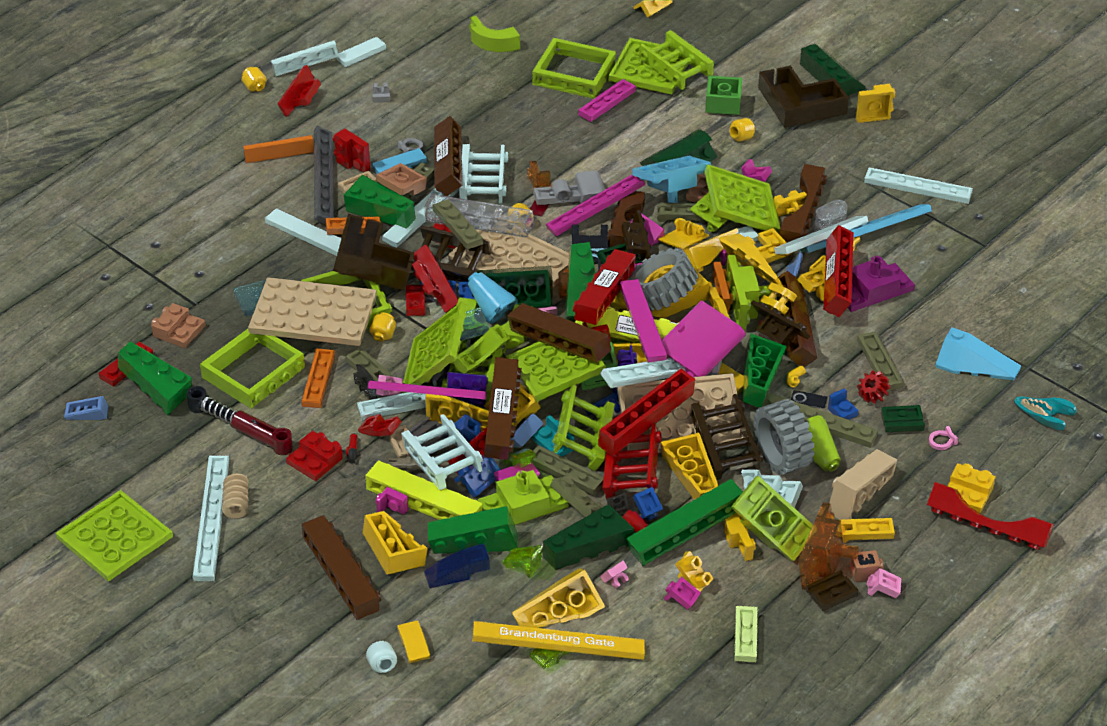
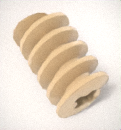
[222,473,249,519]

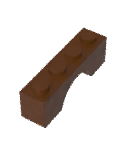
[607,191,645,247]

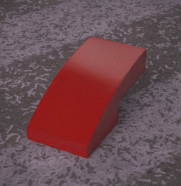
[406,284,425,316]
[358,414,402,436]

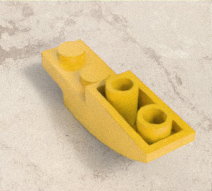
[723,513,756,561]

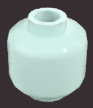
[366,641,397,673]

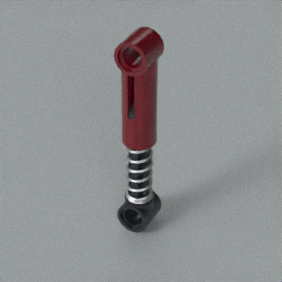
[187,386,293,455]

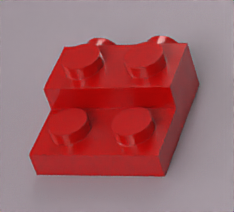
[333,128,370,173]
[286,430,343,482]

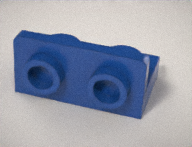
[454,456,501,497]

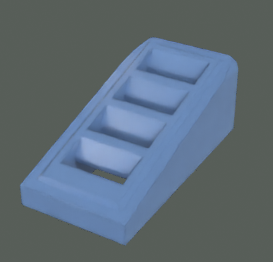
[64,396,108,420]

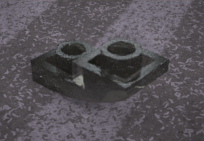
[353,364,377,400]
[607,493,641,516]

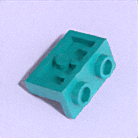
[531,415,575,457]

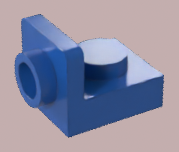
[828,388,858,420]
[633,487,663,521]

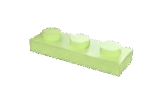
[735,606,757,662]

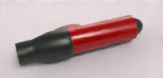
[346,433,358,464]

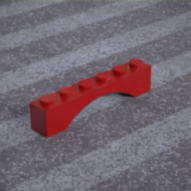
[927,482,1054,550]

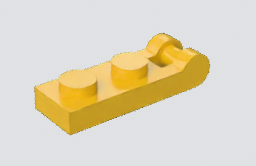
[835,518,895,543]

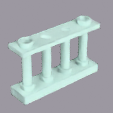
[459,144,508,203]
[401,414,483,490]

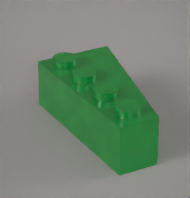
[343,175,416,229]
[565,242,596,322]
[743,333,787,408]
[118,341,192,416]
[428,506,519,554]

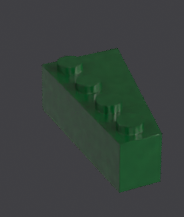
[543,504,634,570]

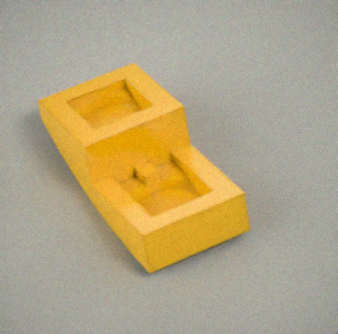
[397,620,430,664]

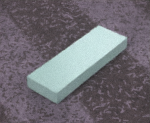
[336,37,386,67]

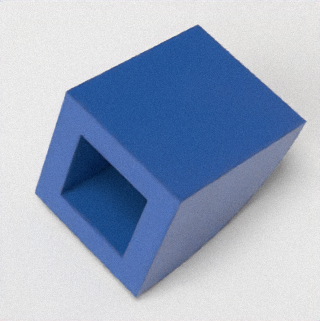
[454,414,481,443]

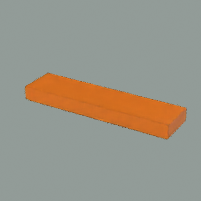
[243,135,314,163]
[301,349,335,408]

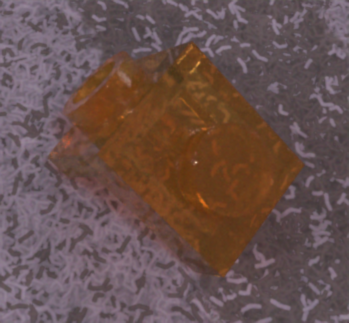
[527,161,551,188]

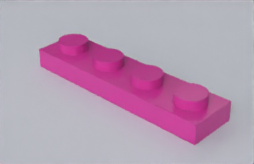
[578,79,636,122]

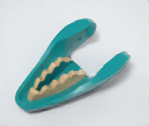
[1014,396,1077,431]

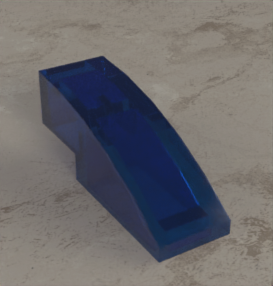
[424,543,490,589]

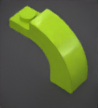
[469,16,520,52]
[453,324,510,374]

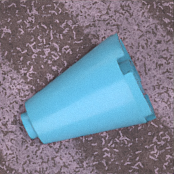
[468,272,518,324]

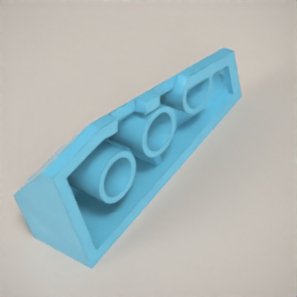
[935,328,1021,380]

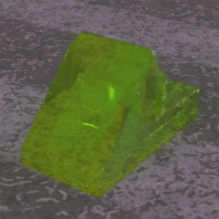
[502,545,543,578]

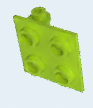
[690,192,729,232]

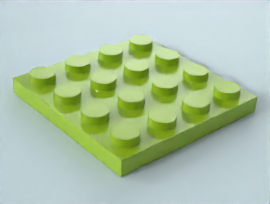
[609,38,688,94]
[705,164,780,233]
[401,301,468,393]
[506,341,606,402]
[56,490,173,582]

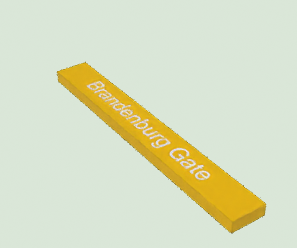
[472,621,645,660]

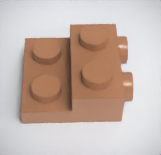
[376,163,427,196]
[151,303,206,348]

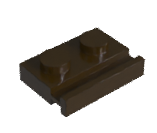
[806,570,859,611]

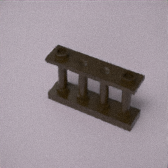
[411,225,491,283]
[690,394,763,480]

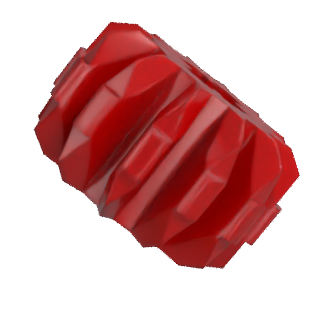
[857,370,891,404]

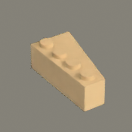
[827,449,897,520]

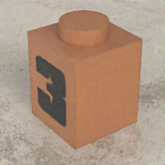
[850,550,883,582]

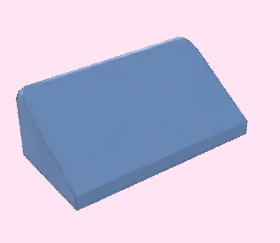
[786,252,803,278]
[510,414,543,447]

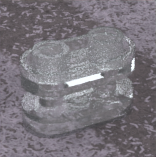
[814,199,848,232]

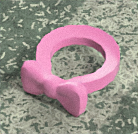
[929,426,958,450]

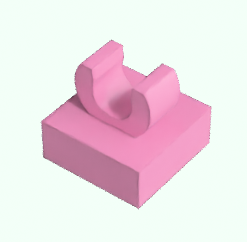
[600,561,629,589]

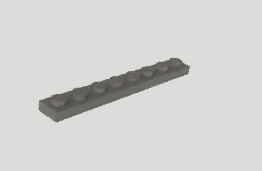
[314,126,334,224]

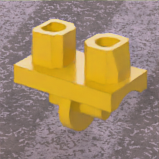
[774,190,807,217]
[675,551,713,592]

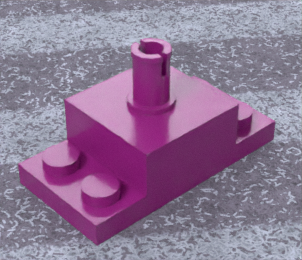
[848,256,915,312]

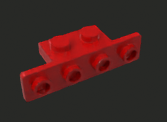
[278,65,321,117]
[412,245,459,313]

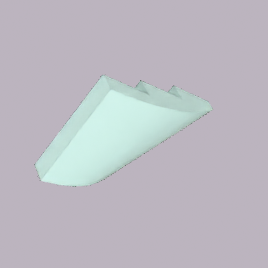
[741,470,803,508]

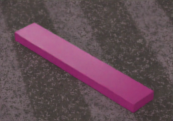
[546,175,645,236]
[620,279,667,363]
[368,381,488,400]

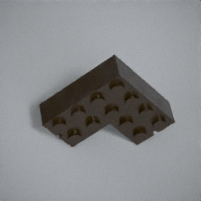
[758,65,849,128]
[333,214,415,290]

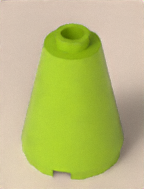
[807,415,841,472]

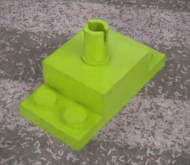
[726,255,771,332]
[478,470,568,525]
[731,476,818,561]

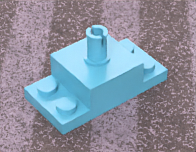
[632,156,711,203]

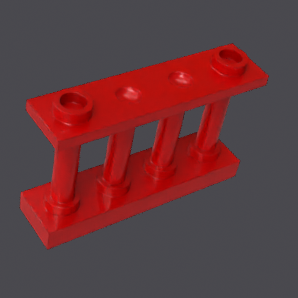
[603,423,662,501]

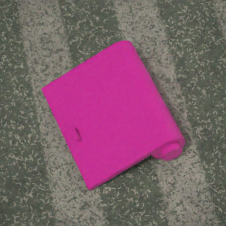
[661,300,746,377]

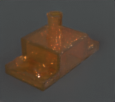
[799,502,859,590]

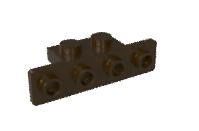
[621,210,651,261]
[751,300,810,346]

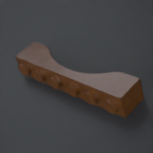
[780,164,827,243]

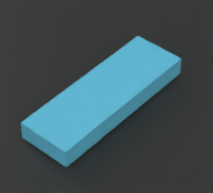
[372,148,427,174]

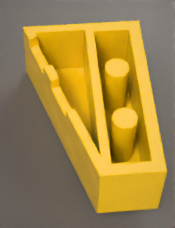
[362,511,427,575]

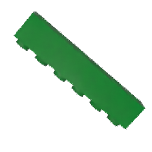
[627,479,743,566]

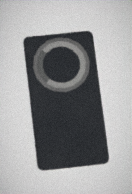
[791,390,827,409]

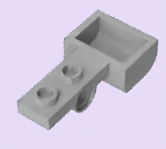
[533,171,606,205]

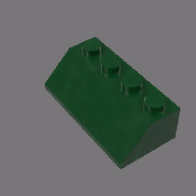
[800,43,866,96]
[477,266,553,311]

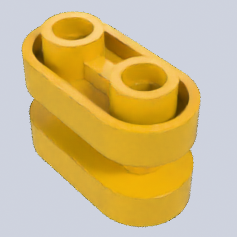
[759,282,797,315]

